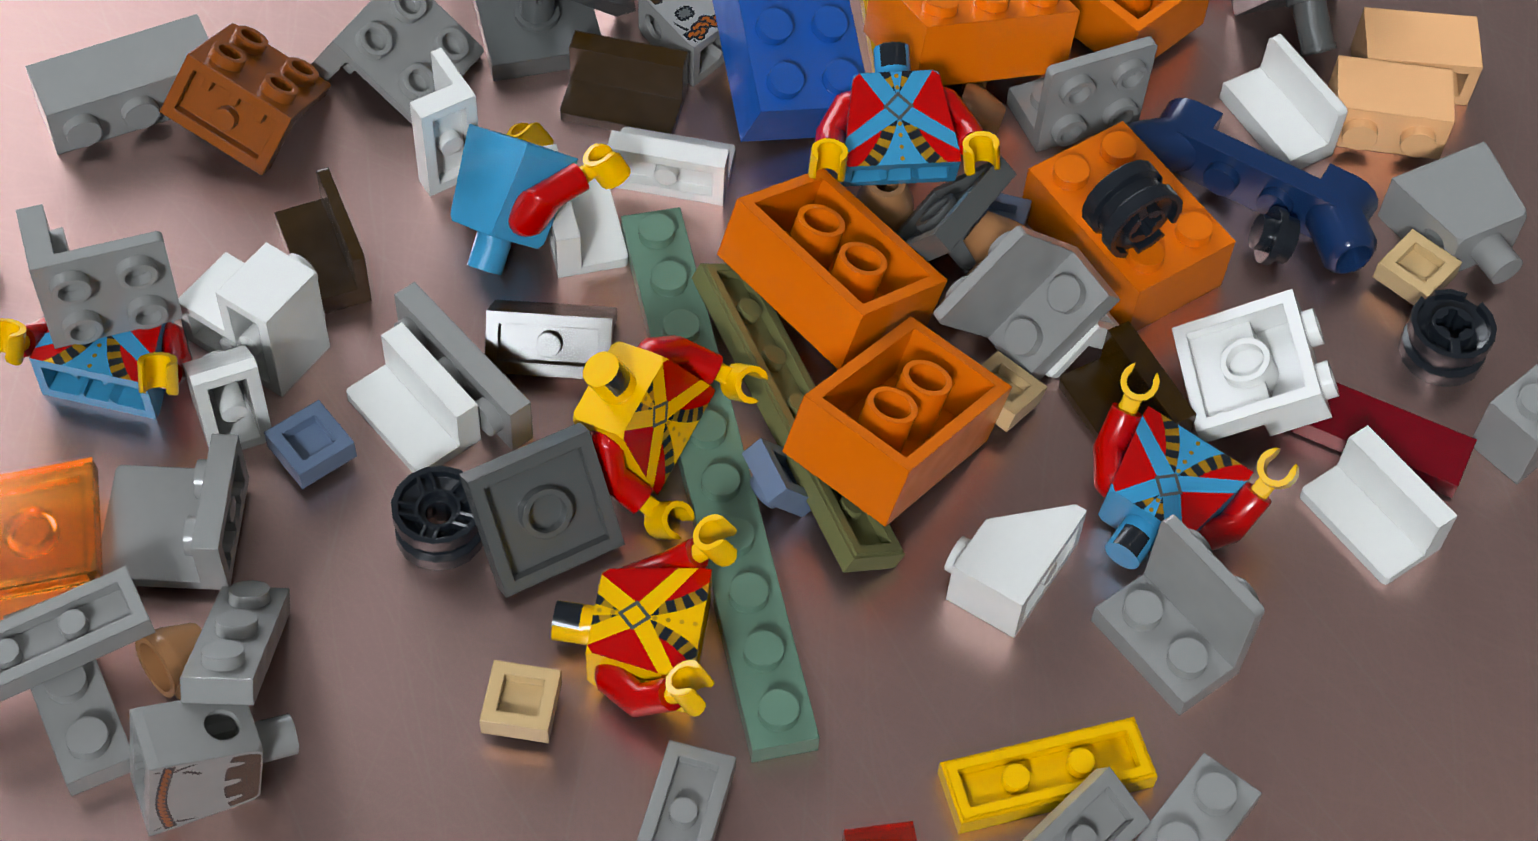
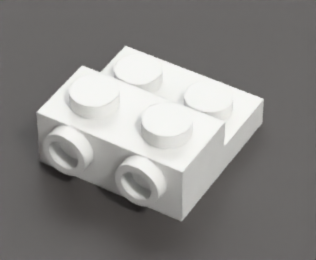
[1172,289,1339,442]

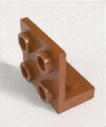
[159,23,331,176]

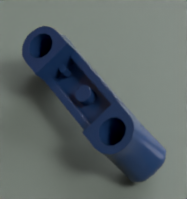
[1128,98,1378,274]

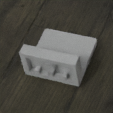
[311,0,484,124]
[1006,36,1158,152]
[16,204,182,349]
[933,225,1121,380]
[94,434,249,590]
[1091,514,1265,716]

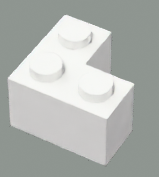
[178,242,330,397]

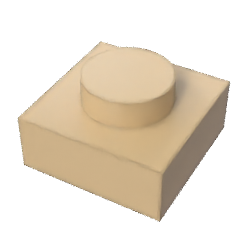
[1373,229,1462,305]
[981,351,1048,432]
[479,660,562,743]

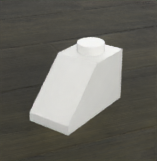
[182,345,272,450]
[944,504,1087,638]

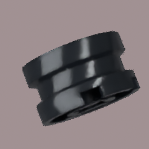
[1082,160,1183,258]
[1398,289,1497,387]
[391,465,483,571]

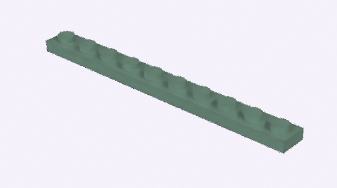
[621,207,820,763]

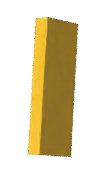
[938,717,1158,834]

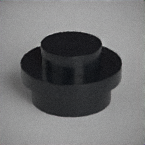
[1248,206,1300,266]

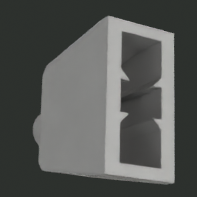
[1378,142,1527,284]

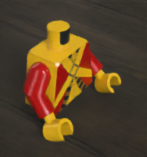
[573,335,768,540]
[551,514,737,717]

